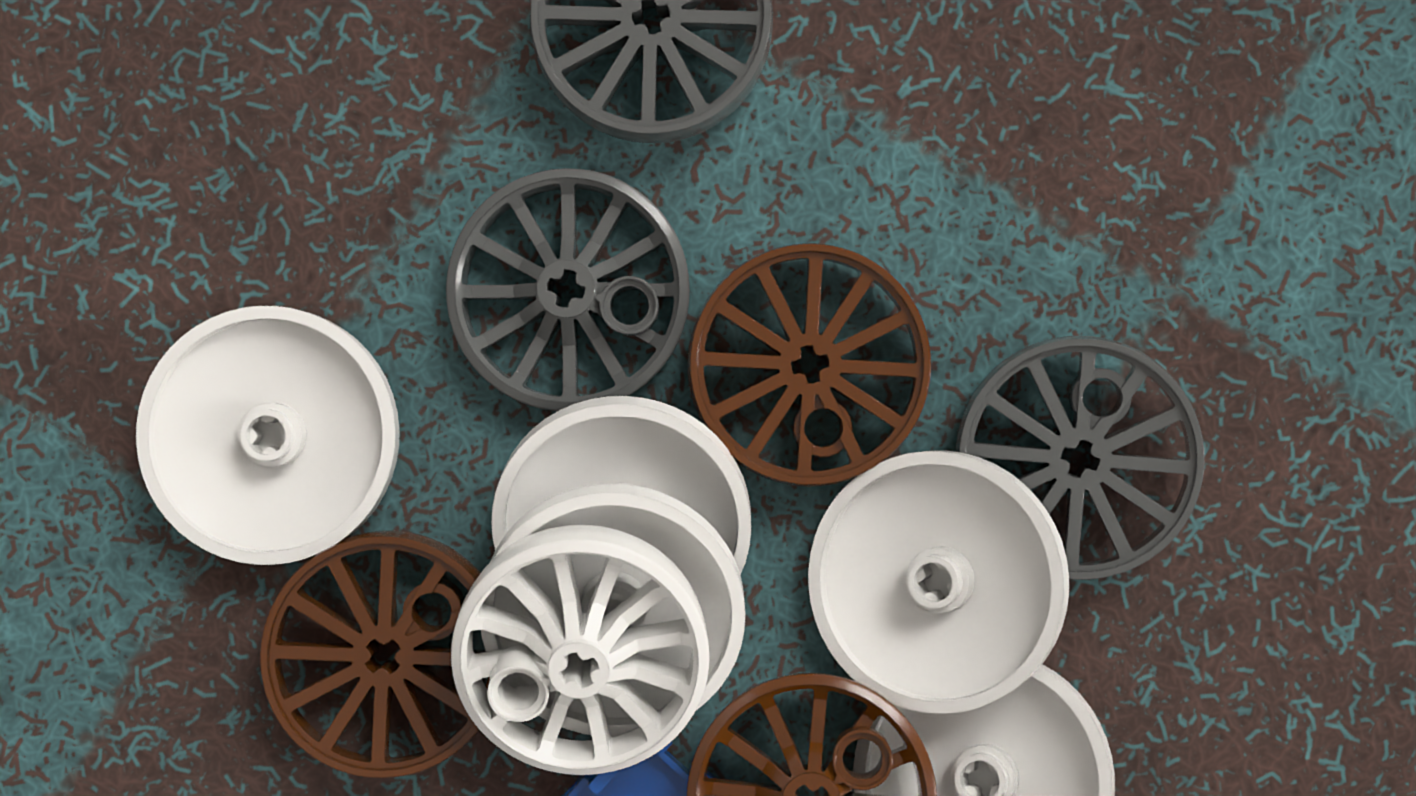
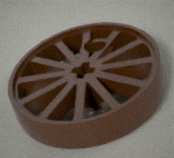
[688,243,931,487]
[260,530,490,778]
[686,673,937,796]

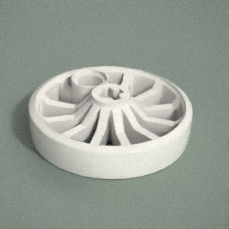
[451,525,709,775]

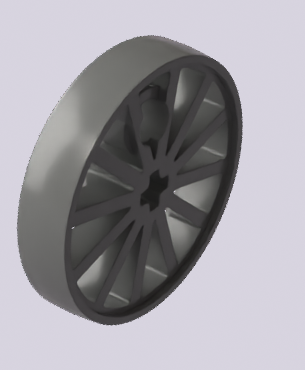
[530,0,773,143]
[446,168,690,411]
[955,336,1205,580]

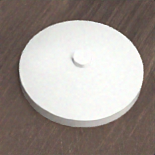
[136,306,399,565]
[491,396,751,575]
[808,451,1069,714]
[481,484,745,737]
[853,664,1115,796]

